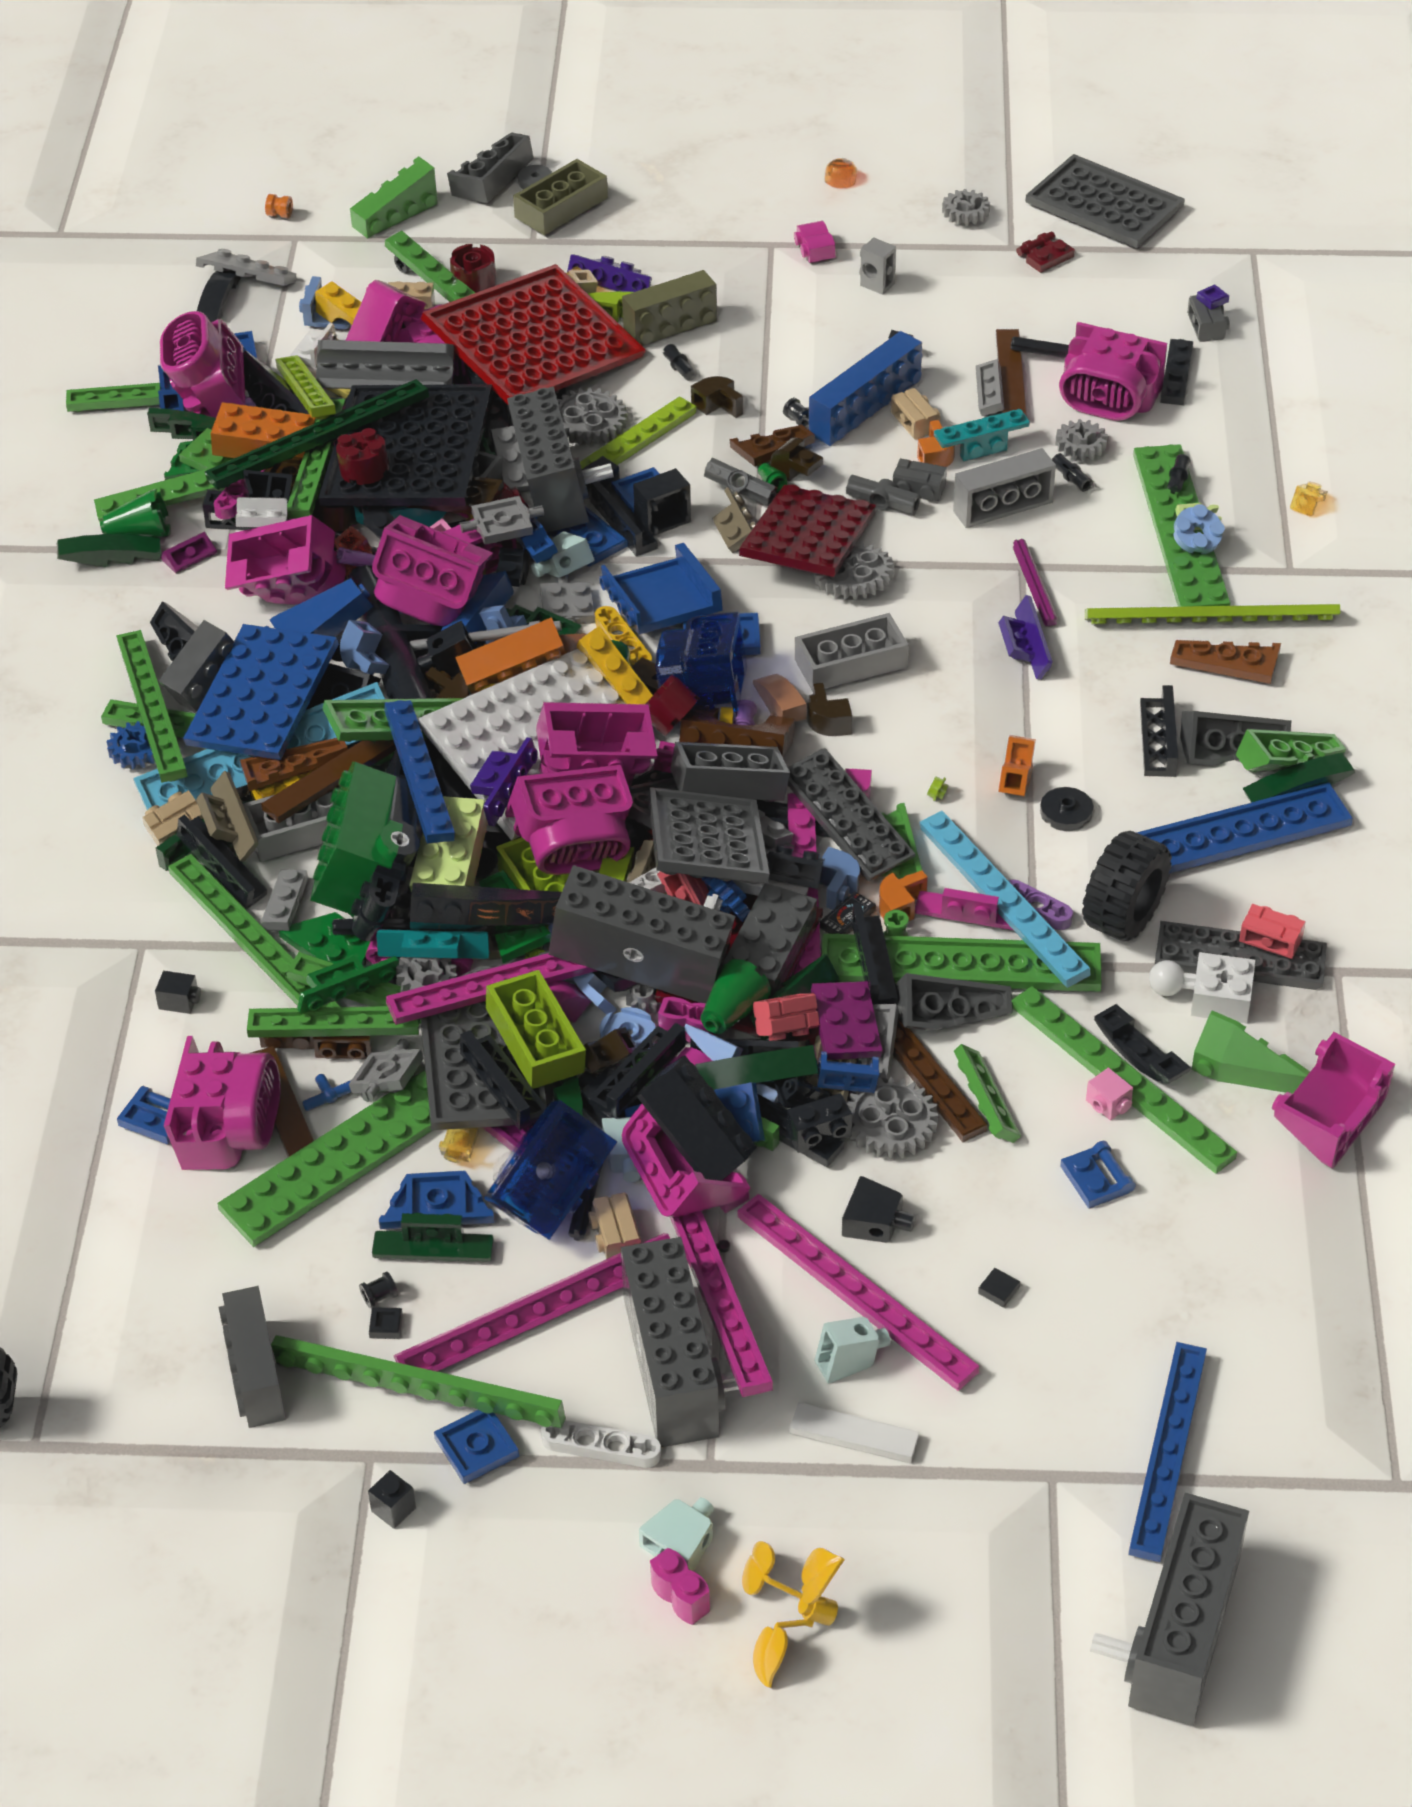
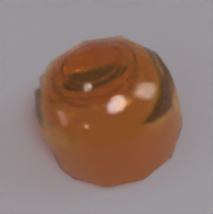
[825,158,857,188]

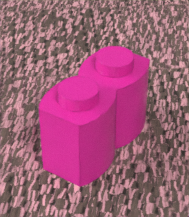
[794,220,836,263]
[658,997,718,1043]
[650,1548,710,1625]

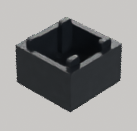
[633,468,691,536]

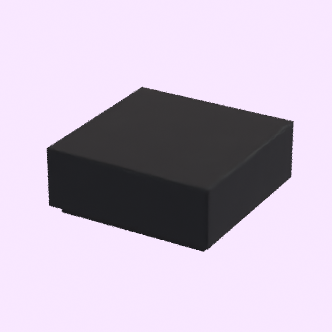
[978,1267,1020,1308]
[369,1307,403,1339]

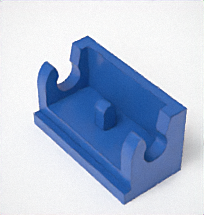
[817,1051,879,1093]

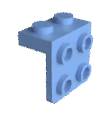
[299,276,350,330]

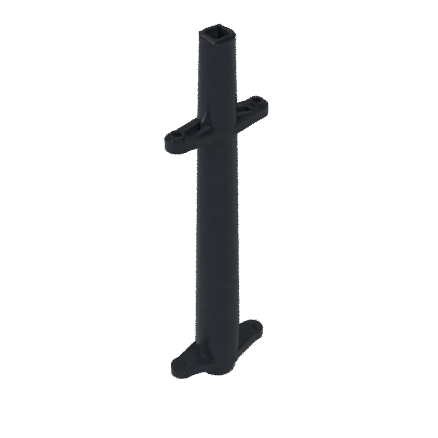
[332,565,521,879]

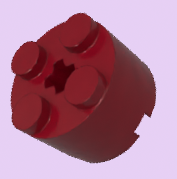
[450,244,496,293]
[336,428,389,485]
[646,674,700,736]

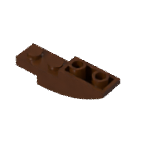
[259,1036,372,1060]

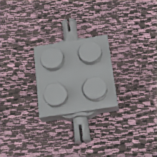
[460,496,544,544]
[540,574,595,624]
[349,1038,424,1102]

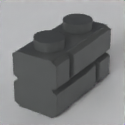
[1187,295,1230,342]
[893,458,947,501]

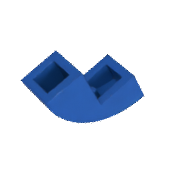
[158,364,185,411]

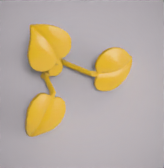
[742,1541,845,1688]

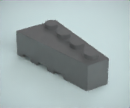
[447,132,534,203]

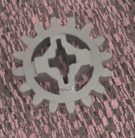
[942,189,990,226]
[1055,419,1108,461]
[396,957,457,992]

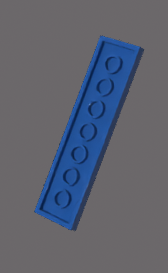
[1136,782,1353,874]

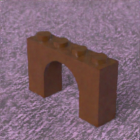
[679,704,795,758]

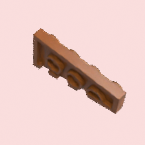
[1170,640,1281,684]
[240,738,348,792]

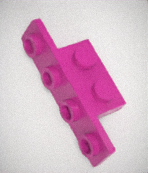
[915,888,1013,930]

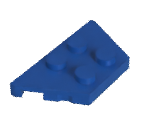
[379,1171,494,1229]

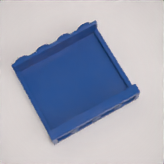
[599,543,723,635]

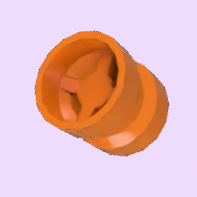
[265,194,293,219]

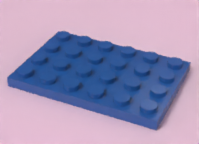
[183,624,339,760]

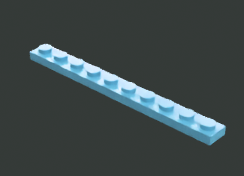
[919,810,1091,988]

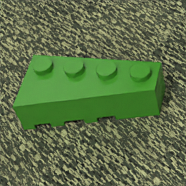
[350,156,438,238]

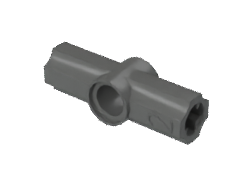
[704,457,777,506]
[846,475,921,515]

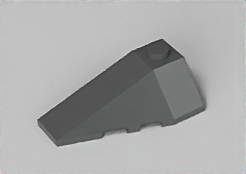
[1180,711,1292,766]
[895,973,1012,1031]

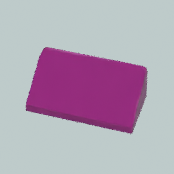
[161,531,218,573]

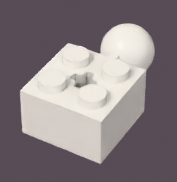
[1149,952,1255,1024]

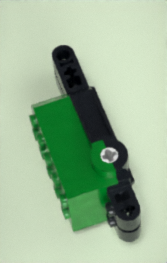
[310,743,426,941]

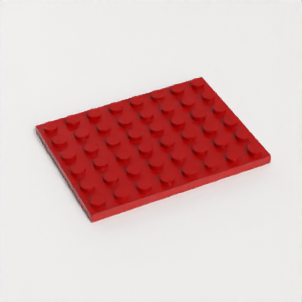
[421,264,646,405]

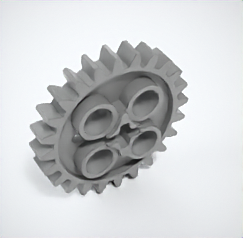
[557,387,627,446]
[814,543,894,600]
[846,1077,938,1159]

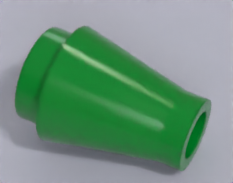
[758,463,787,493]

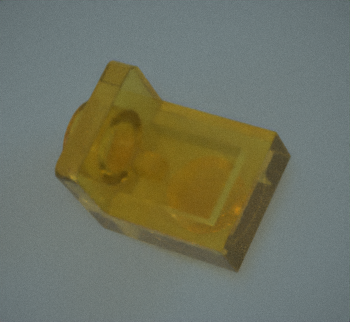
[1290,481,1328,516]
[439,1128,480,1163]

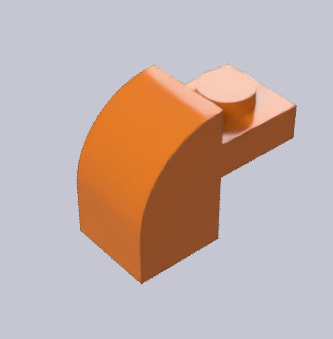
[917,420,955,467]
[998,735,1036,796]
[879,870,928,921]

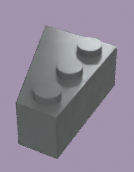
[159,620,235,714]

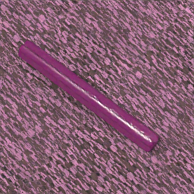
[1013,539,1057,627]

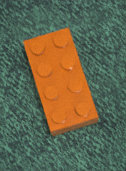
[211,402,315,458]
[455,617,566,695]

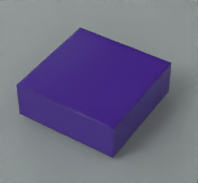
[1196,284,1229,310]

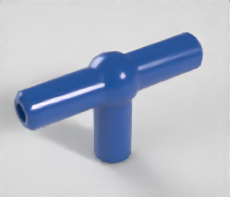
[302,1074,351,1111]

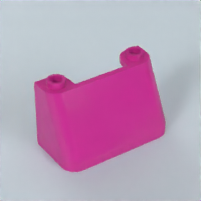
[345,280,426,342]
[1272,1032,1395,1169]
[622,1104,751,1217]

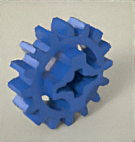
[107,721,155,769]
[701,876,750,922]

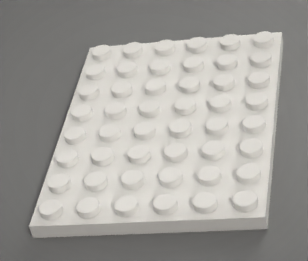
[418,649,660,840]

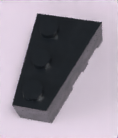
[243,470,293,528]

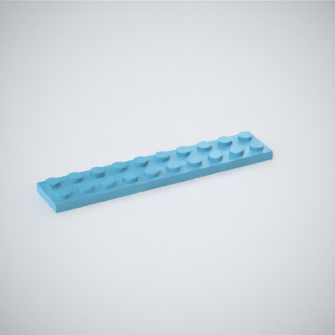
[133,682,385,810]

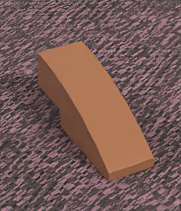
[753,674,807,722]

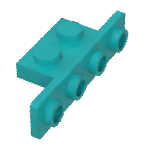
[934,409,1030,462]
[377,930,489,959]

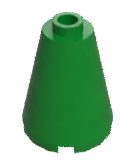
[100,489,171,538]
[701,959,771,1034]

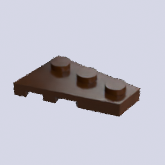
[729,425,815,467]

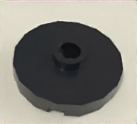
[1040,787,1094,831]

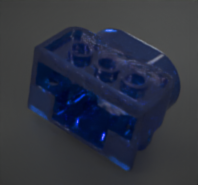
[656,612,747,712]
[484,1100,618,1240]

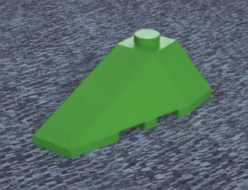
[1236,729,1346,772]
[1191,1010,1310,1094]

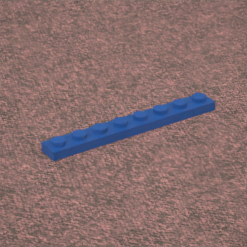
[384,700,455,844]
[1128,1342,1207,1562]

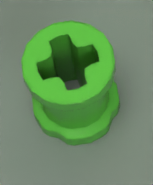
[884,910,909,936]

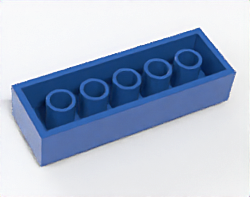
[809,331,923,446]

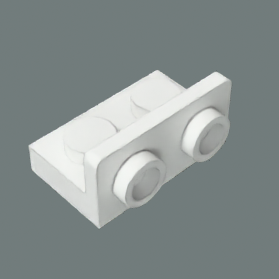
[290,323,337,368]
[236,497,287,527]

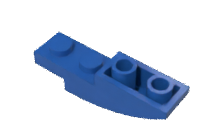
[516,517,558,564]

